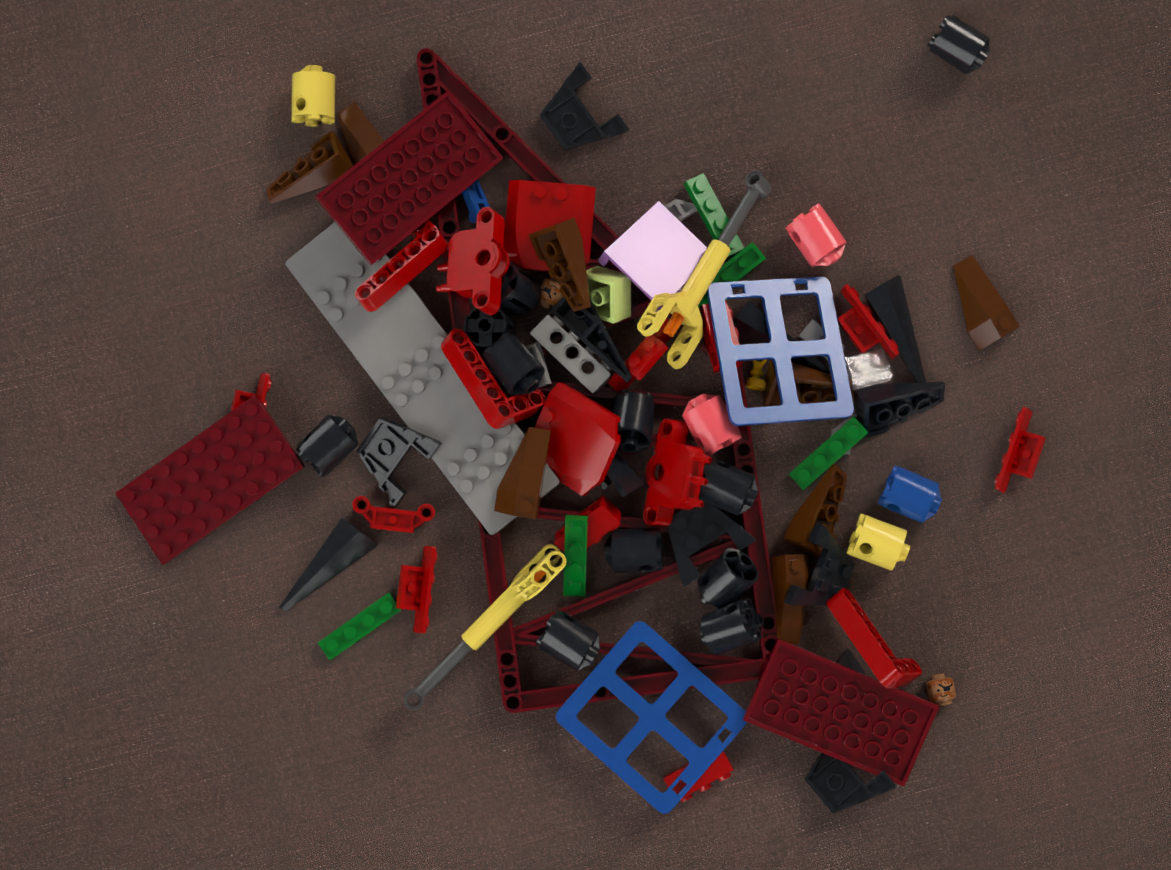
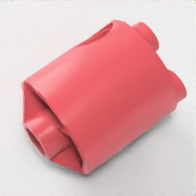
[785,203,847,267]
[681,393,742,456]

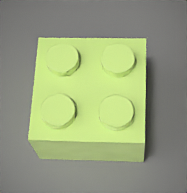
[586,266,631,323]

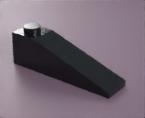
[854,382,945,438]

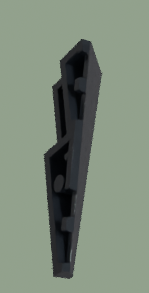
[550,296,632,383]
[732,301,831,374]

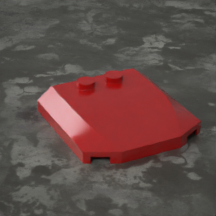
[503,180,596,271]
[534,382,621,496]

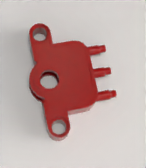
[436,207,510,315]
[643,419,712,527]

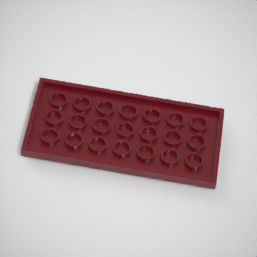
[315,90,503,266]
[115,395,305,565]
[742,638,940,787]

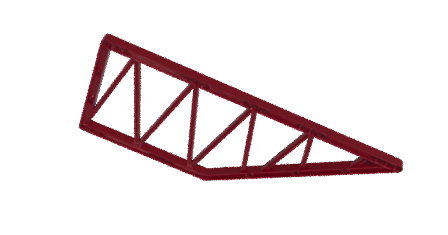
[417,48,777,713]

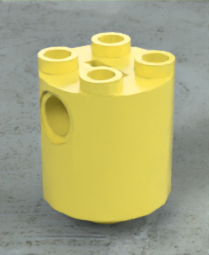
[291,65,335,127]
[846,514,910,571]

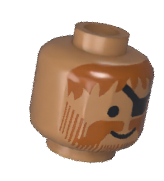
[539,277,563,310]
[925,673,956,706]

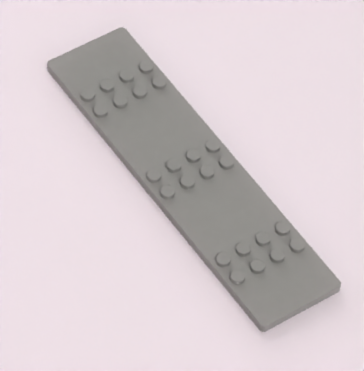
[286,222,560,535]

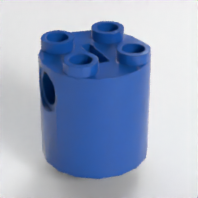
[877,465,942,523]

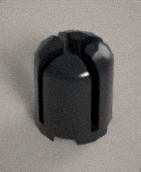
[498,263,541,315]
[463,307,516,349]

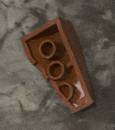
[337,102,384,166]
[266,131,353,204]
[529,218,591,312]
[953,255,1020,351]
[763,360,858,407]
[494,427,551,519]
[784,464,847,559]
[771,554,812,644]

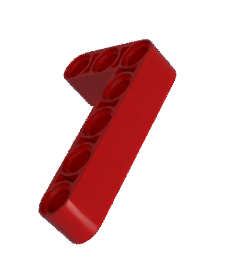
[355,220,448,312]
[441,329,546,429]
[826,588,922,688]

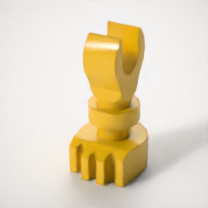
[746,359,767,391]

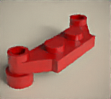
[352,496,436,533]

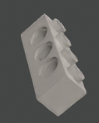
[530,315,612,395]

